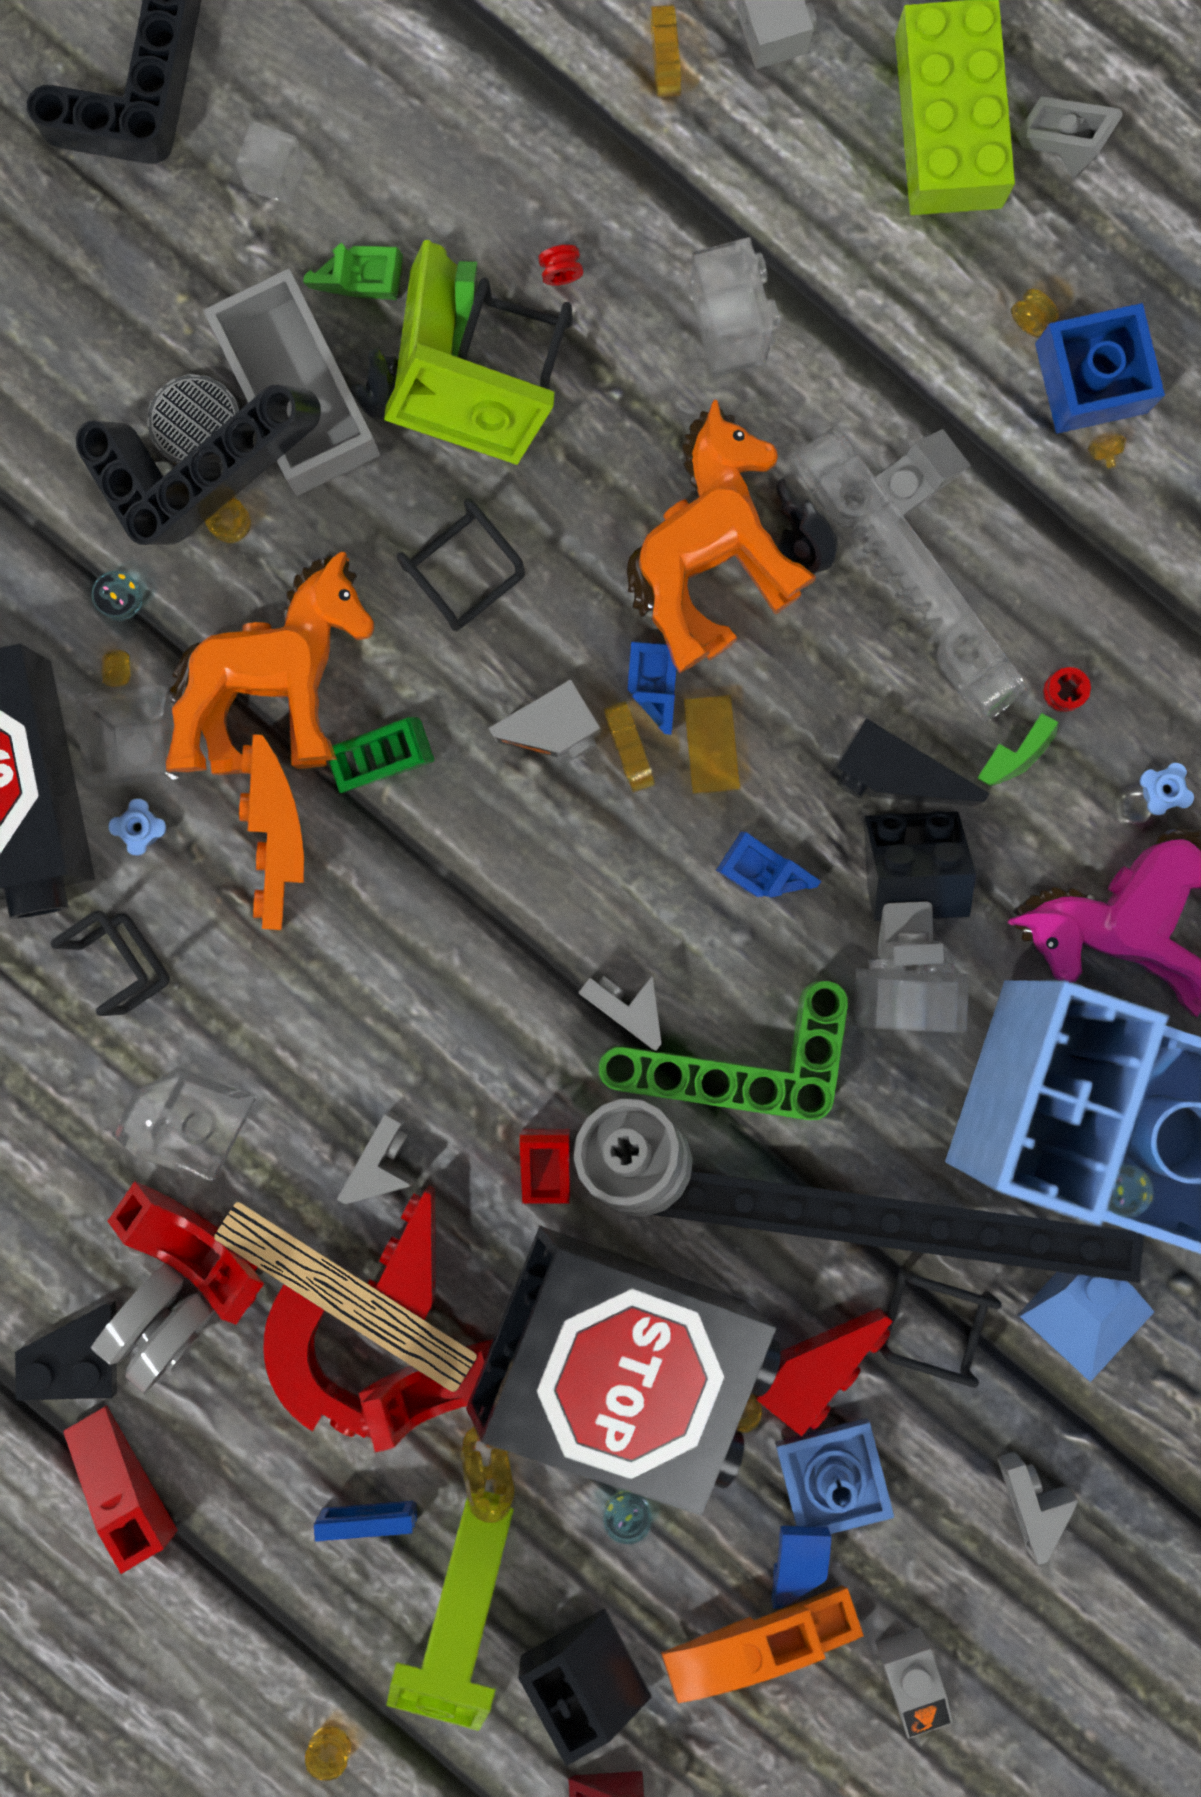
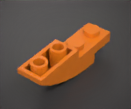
[239,734,304,930]
[661,1585,864,1704]

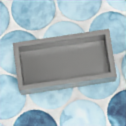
[203,268,381,496]

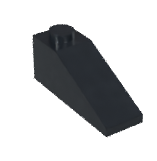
[830,718,990,806]

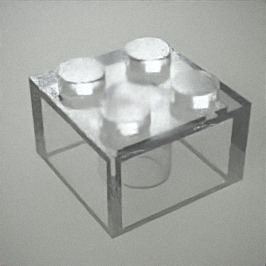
[689,237,780,378]
[853,959,969,1034]

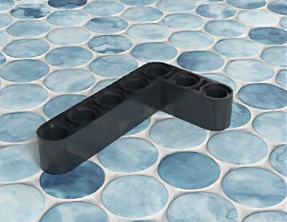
[27,0,202,164]
[76,385,321,545]

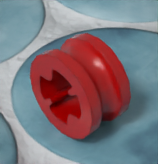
[538,245,583,286]
[1043,667,1091,712]

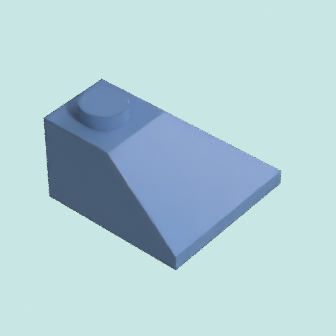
[1018,1272,1155,1382]

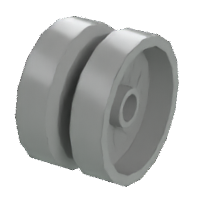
[573,1099,693,1217]
[91,1264,215,1394]

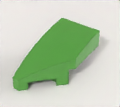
[303,243,403,300]
[451,261,477,357]
[978,713,1059,786]

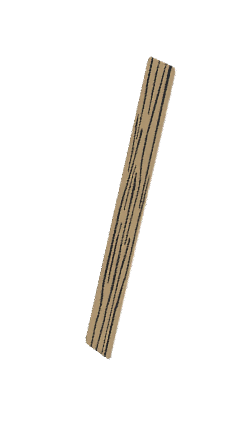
[215,1202,476,1392]

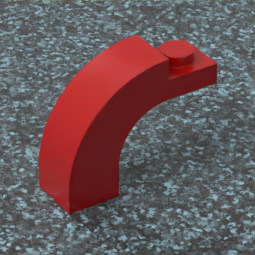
[107,1181,264,1325]
[263,1284,366,1438]
[358,1339,493,1453]

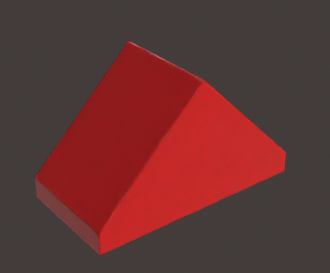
[519,1129,570,1204]

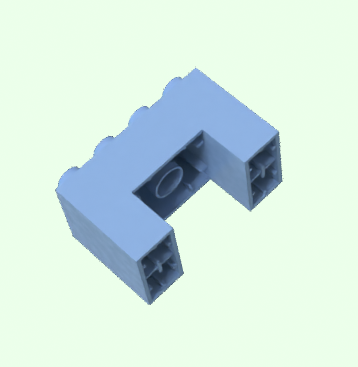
[945,980,1201,1254]

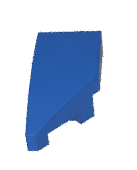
[627,641,676,735]
[716,831,821,898]
[771,1526,831,1609]

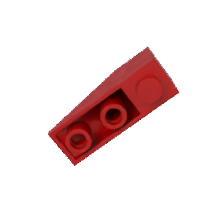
[367,1186,436,1320]
[754,1308,893,1437]
[63,1405,178,1574]

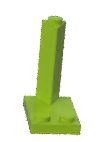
[384,240,555,465]
[386,1491,514,1731]

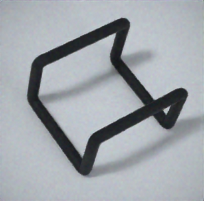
[457,278,573,390]
[397,498,525,631]
[50,910,170,1016]
[879,1267,1002,1388]

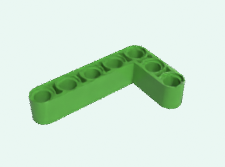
[599,981,848,1120]

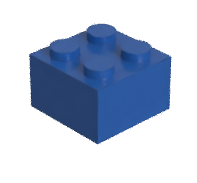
[1035,303,1165,434]

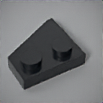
[15,1301,117,1400]

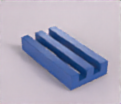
[314,1500,418,1542]

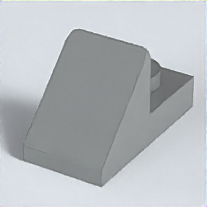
[1016,96,1123,178]
[867,429,971,523]
[877,901,944,966]
[579,976,661,1051]
[337,1111,416,1204]
[997,1451,1078,1565]

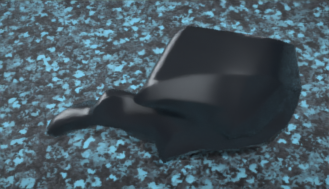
[350,349,398,420]
[776,478,838,574]

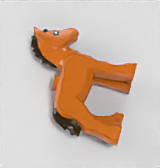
[627,399,816,673]
[166,552,374,775]

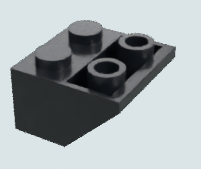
[864,811,976,921]
[518,1608,652,1766]

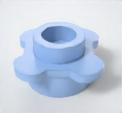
[1140,763,1194,815]
[109,799,167,856]

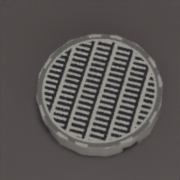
[147,374,240,465]

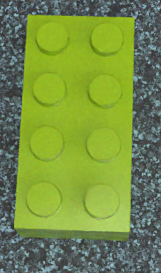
[895,0,1015,215]

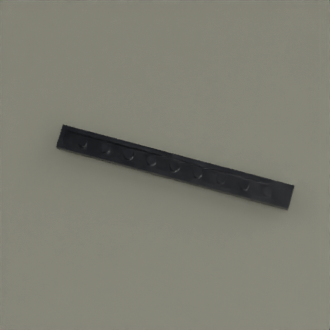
[653,1171,1144,1283]

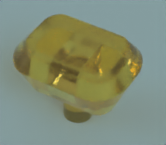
[1087,434,1126,468]
[102,649,130,687]

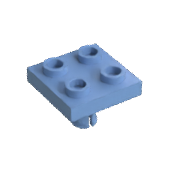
[775,1418,894,1534]

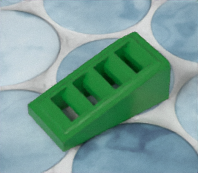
[329,717,434,793]

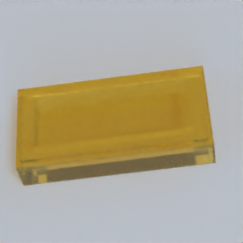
[683,695,740,795]

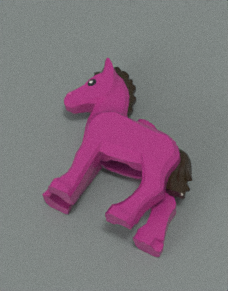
[1007,828,1201,1017]

